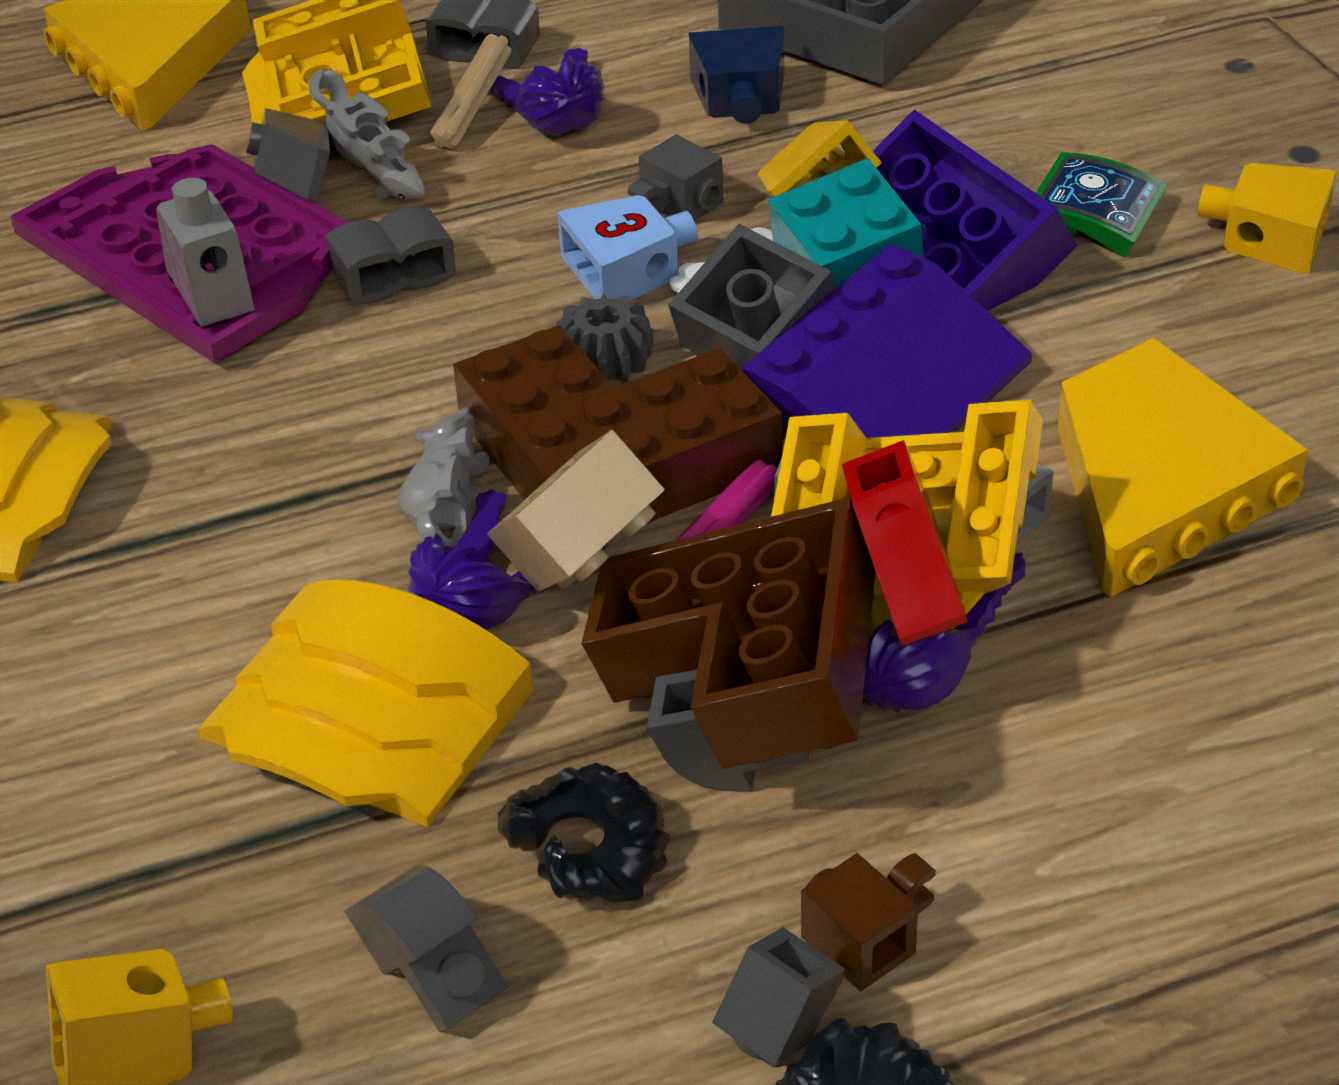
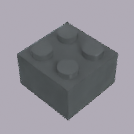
[668,224,835,370]

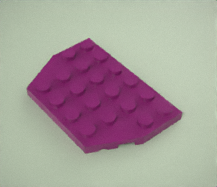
[10,144,348,363]

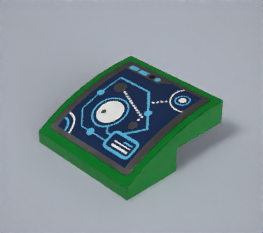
[1036,152,1168,257]

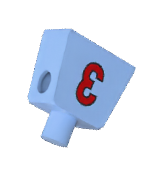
[557,195,697,301]

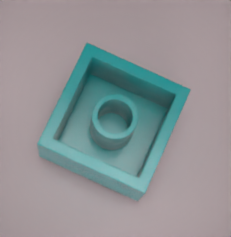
[768,158,924,289]

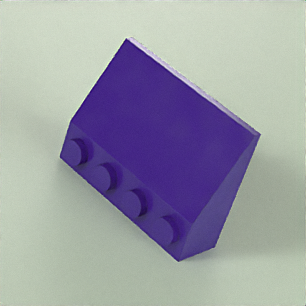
[873,109,1078,311]
[742,243,1032,440]

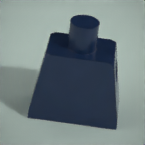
[688,26,784,124]

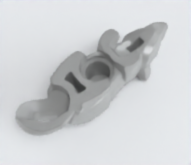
[309,69,425,200]
[398,407,490,547]

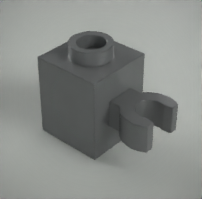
[627,134,724,221]
[712,927,846,1067]

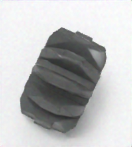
[556,293,654,382]

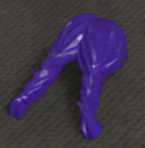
[489,48,605,136]
[408,489,606,630]
[863,552,1025,713]

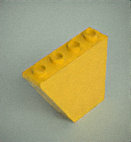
[43,0,251,131]
[1057,337,1308,598]

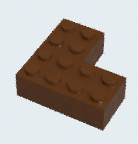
[453,325,783,524]
[581,497,876,769]

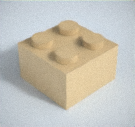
[487,430,665,592]

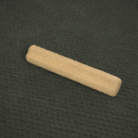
[430,34,512,150]

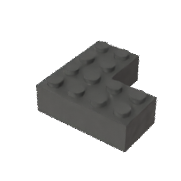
[718,0,983,85]

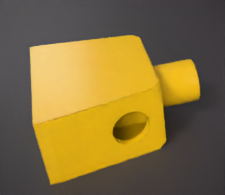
[757,120,882,197]
[1198,163,1337,274]
[46,949,233,1085]

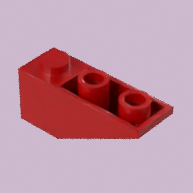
[841,440,968,646]

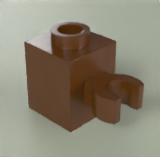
[801,853,936,992]

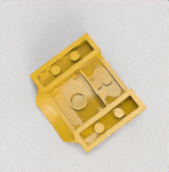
[242,0,432,124]
[0,396,112,583]
[771,399,1043,636]
[198,579,533,827]

